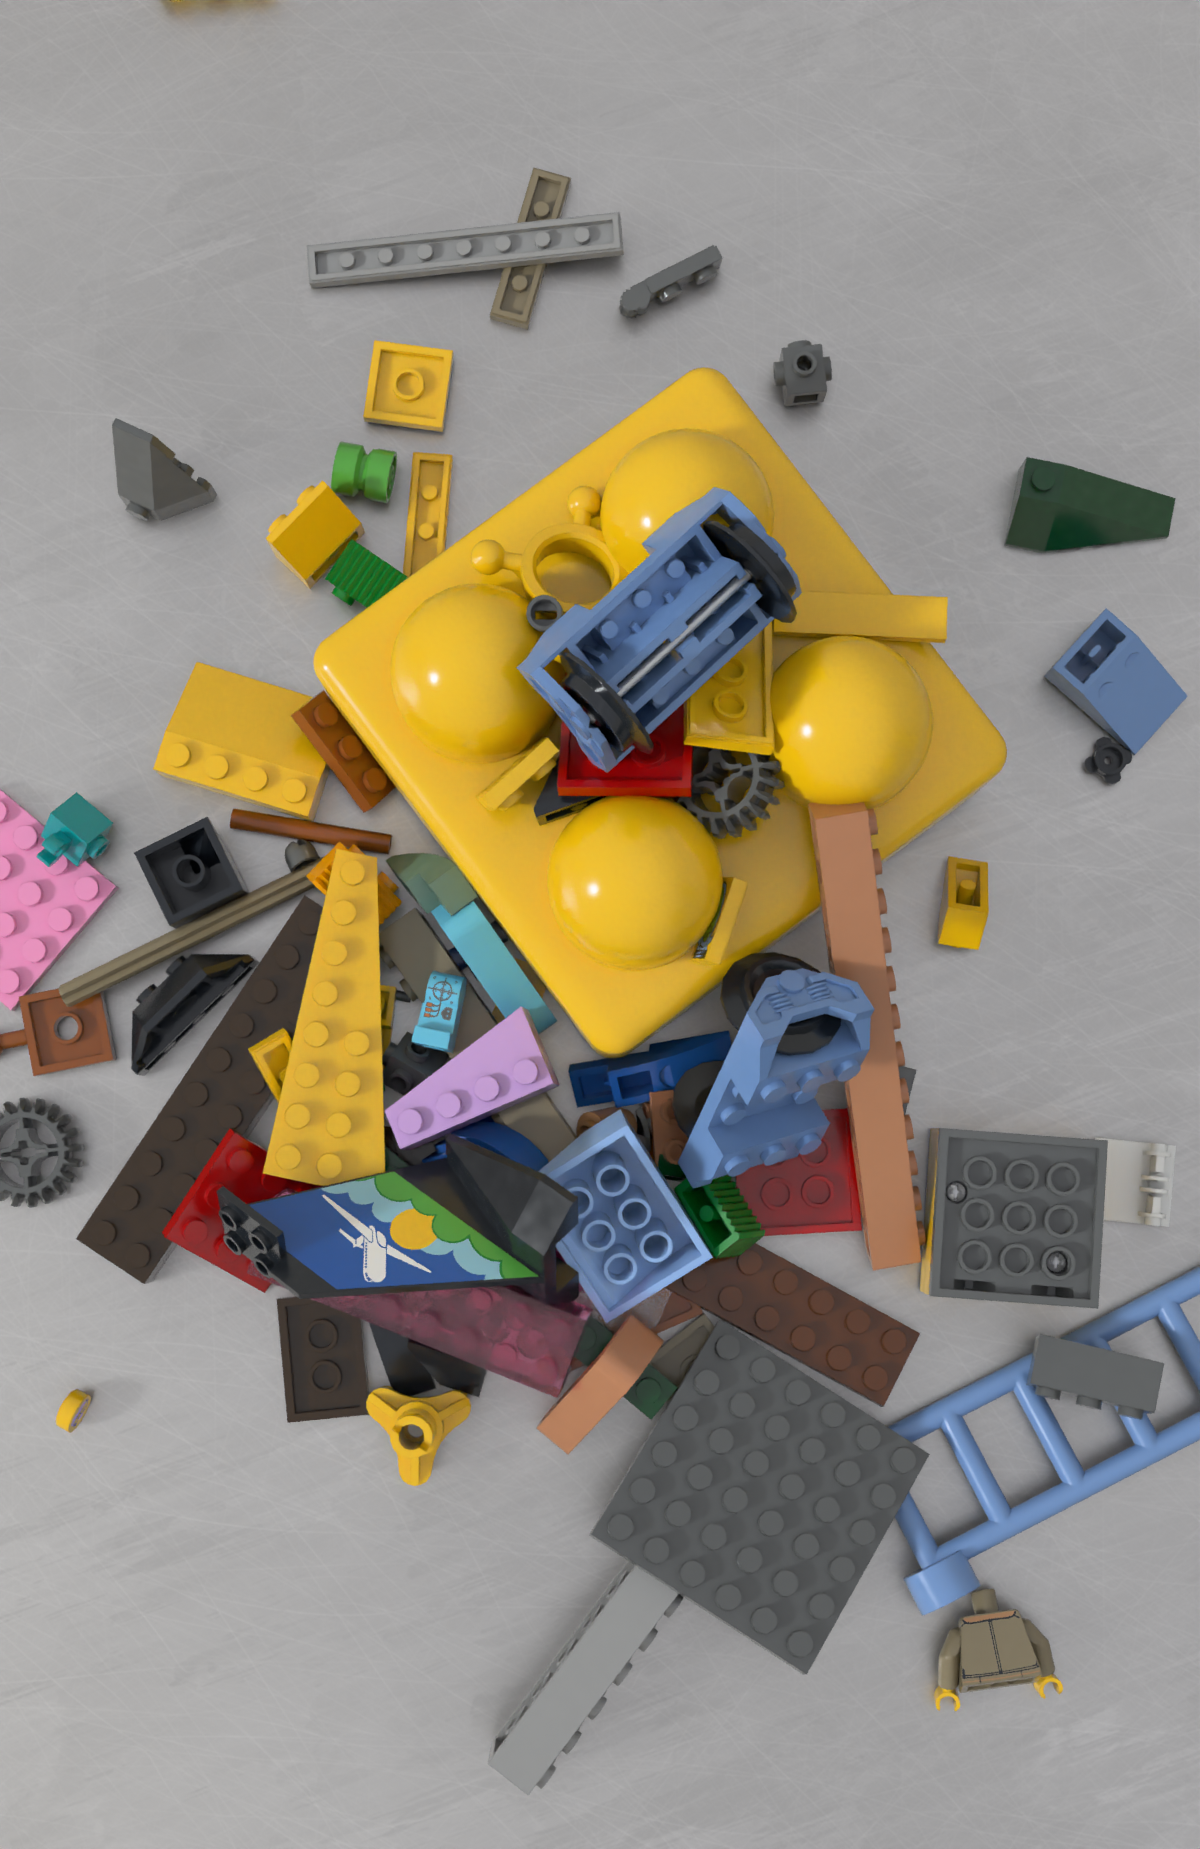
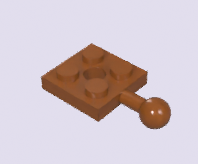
[0,988,116,1076]

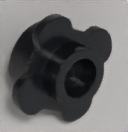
[1084,737,1132,784]

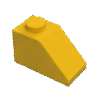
[938,856,989,950]

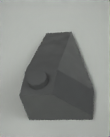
[112,418,217,521]

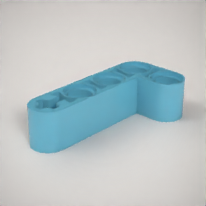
[431,901,557,1034]

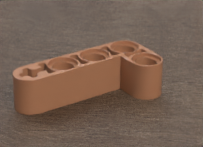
[536,1314,664,1454]

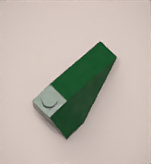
[1004,457,1176,553]

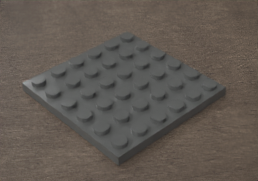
[589,1320,930,1675]

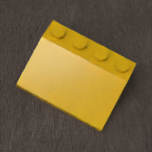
[153,662,330,822]

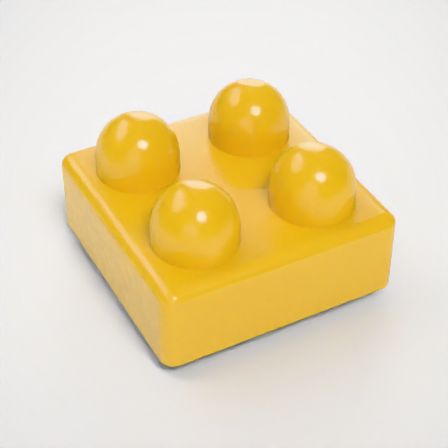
[313,367,1007,1058]

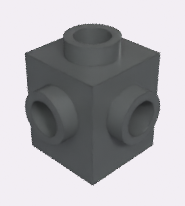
[773,340,832,406]
[382,1032,449,1095]

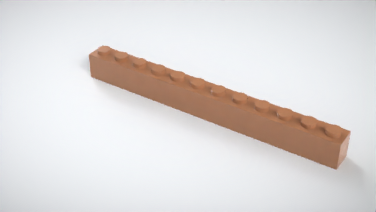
[808,802,926,1271]

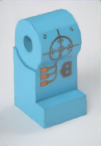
[411,971,467,1053]

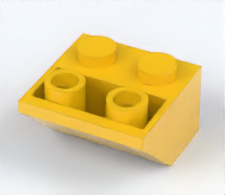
[266,480,365,589]

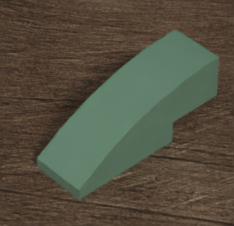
[386,853,478,916]

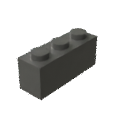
[1026,1334,1164,1420]

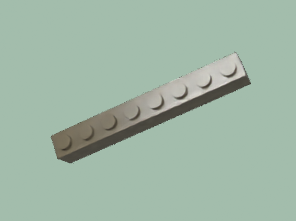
[379,908,577,1162]

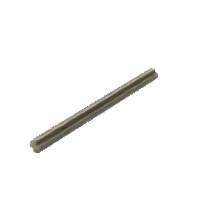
[59,847,349,1007]

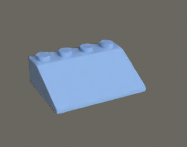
[538,1109,713,1323]

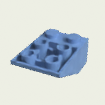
[1044,608,1187,755]

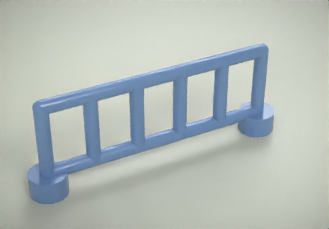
[888,1266,1200,1615]

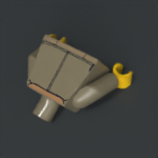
[934,1589,1063,1711]

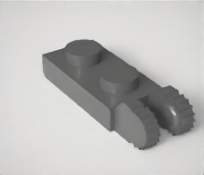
[619,245,723,319]

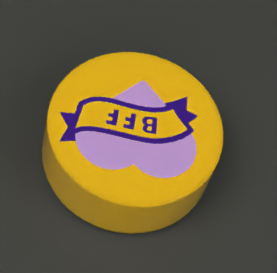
[55,1389,91,1433]

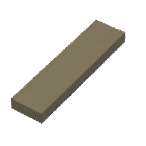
[490,167,571,330]

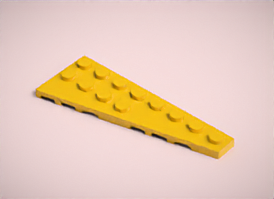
[263,849,385,1186]

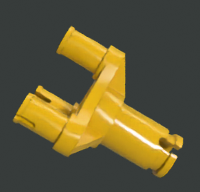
[366,1386,471,1486]

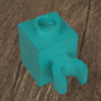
[37,792,113,867]

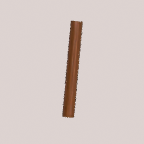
[230,809,392,854]

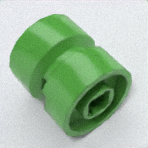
[331,441,397,503]

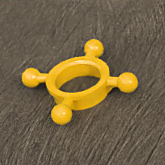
[471,486,629,663]

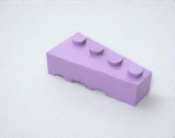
[385,1006,560,1150]

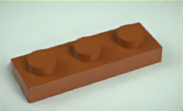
[291,690,396,813]

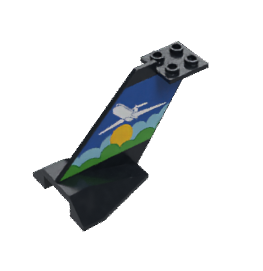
[217,1134,579,1305]

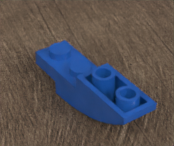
[568,1030,732,1108]

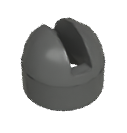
[526,595,564,633]
[284,839,320,872]

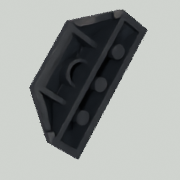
[131,954,260,1076]

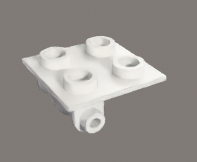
[1094,1137,1176,1227]

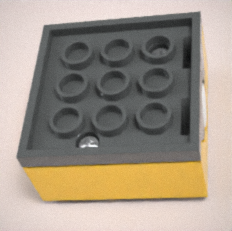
[920,1128,1108,1309]

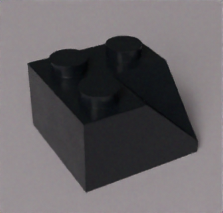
[134,817,249,929]

